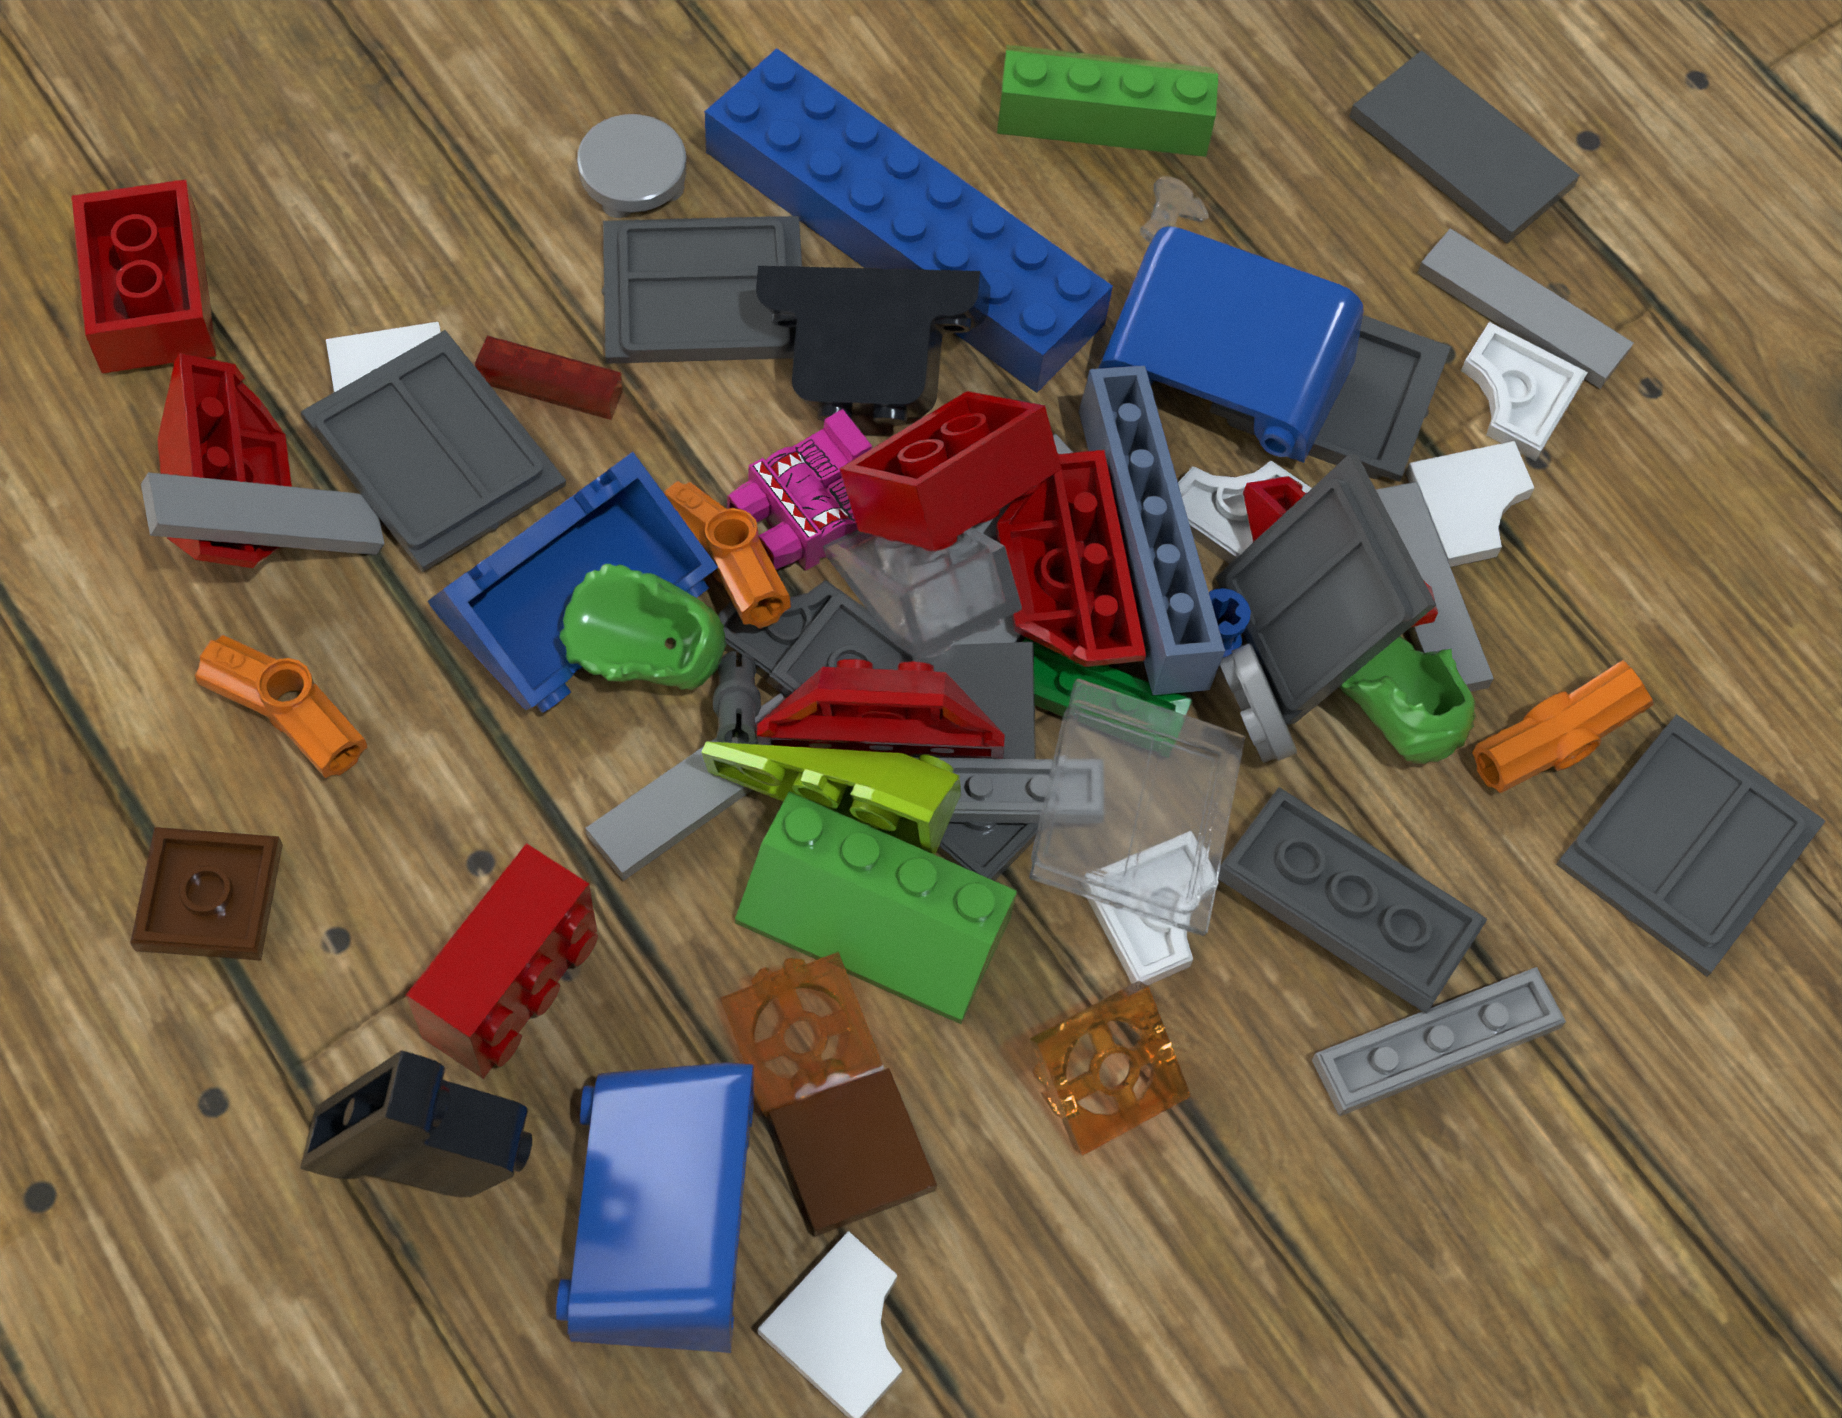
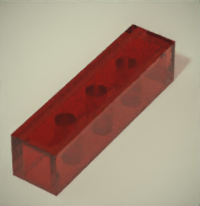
[475,335,623,420]

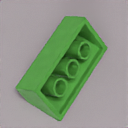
[997,45,1218,157]
[735,791,1017,1024]

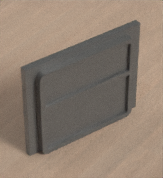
[602,216,802,364]
[1209,315,1451,482]
[301,330,566,573]
[1215,454,1437,724]
[1556,714,1825,977]

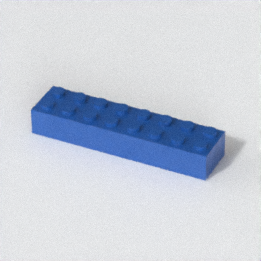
[705,48,1113,393]

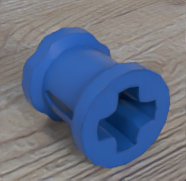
[1209,588,1251,658]

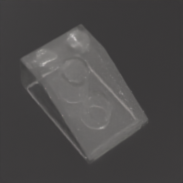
[823,527,1022,660]

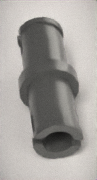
[713,651,761,744]

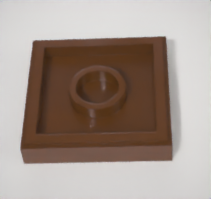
[130,827,283,961]
[769,1068,937,1237]

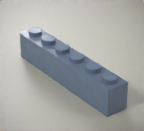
[1079,366,1225,695]

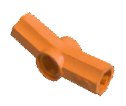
[663,481,791,629]
[195,635,367,778]
[1472,660,1654,793]

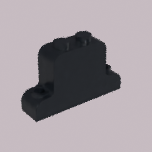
[756,266,991,425]
[300,1050,533,1197]

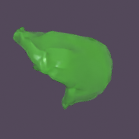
[559,564,727,690]
[1339,636,1476,764]

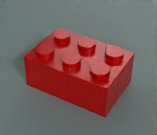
[71,179,217,374]
[839,391,1062,551]
[406,843,598,1079]

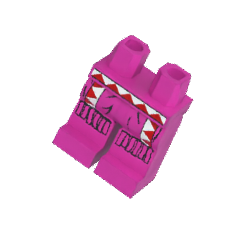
[727,409,872,571]

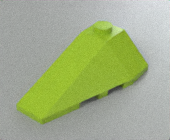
[701,741,961,855]

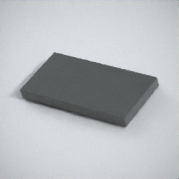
[1349,50,1580,244]
[1215,787,1487,1014]

